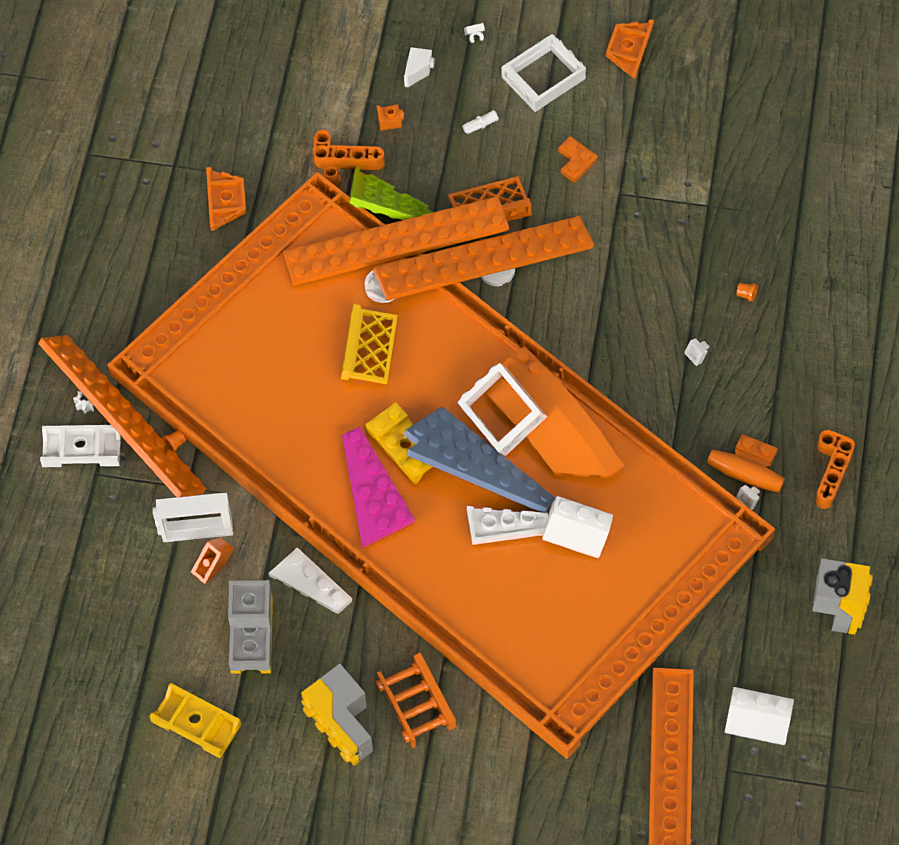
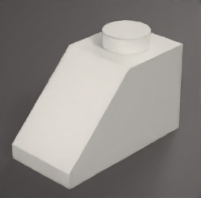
[404,47,435,87]

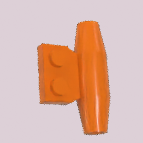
[707,434,785,493]

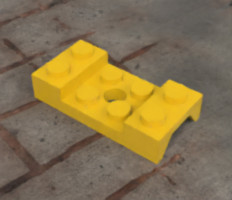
[366,402,433,484]
[150,683,241,759]

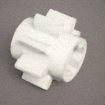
[73,391,94,414]

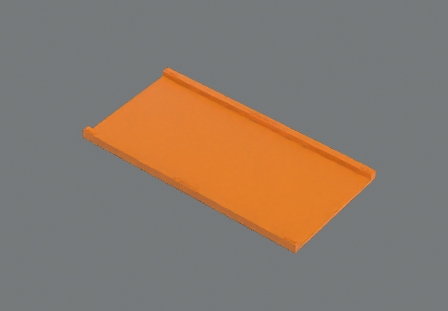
[107,172,775,759]

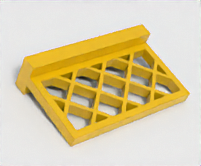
[341,304,398,384]

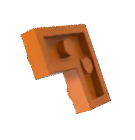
[558,136,598,183]

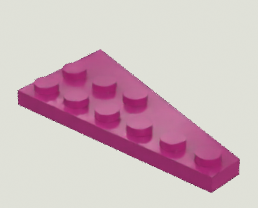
[342,427,415,548]

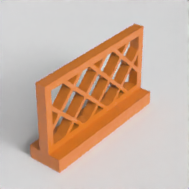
[448,176,532,222]

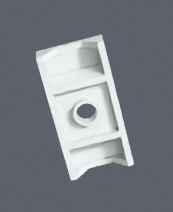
[40,425,121,467]

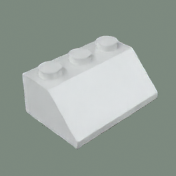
[542,496,613,558]
[725,687,794,745]

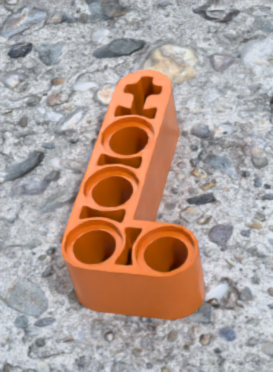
[313,130,385,170]
[815,430,855,509]

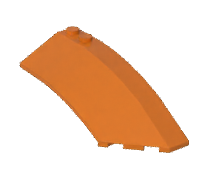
[484,347,624,478]

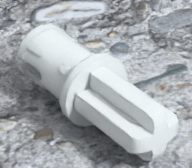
[463,110,498,134]

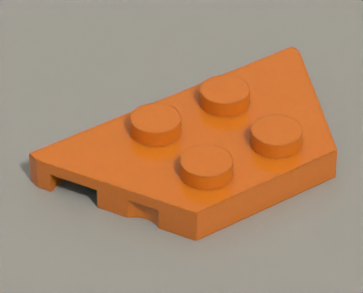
[606,20,654,78]
[206,167,246,231]

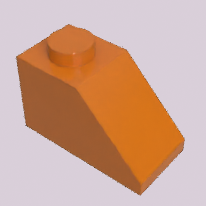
[191,537,234,584]

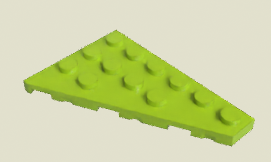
[350,166,434,220]

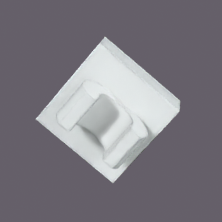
[464,23,485,43]
[684,338,710,366]
[736,485,760,510]

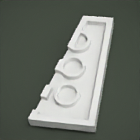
[467,506,548,545]
[269,548,352,614]

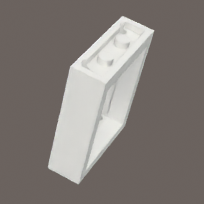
[502,34,586,112]
[457,363,548,456]
[153,493,233,542]

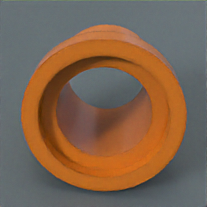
[323,166,341,187]
[736,282,758,302]
[162,430,186,452]

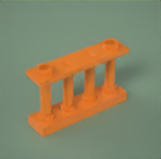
[375,653,456,748]

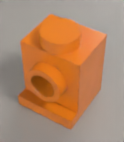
[377,105,404,131]

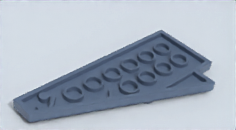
[404,407,556,513]

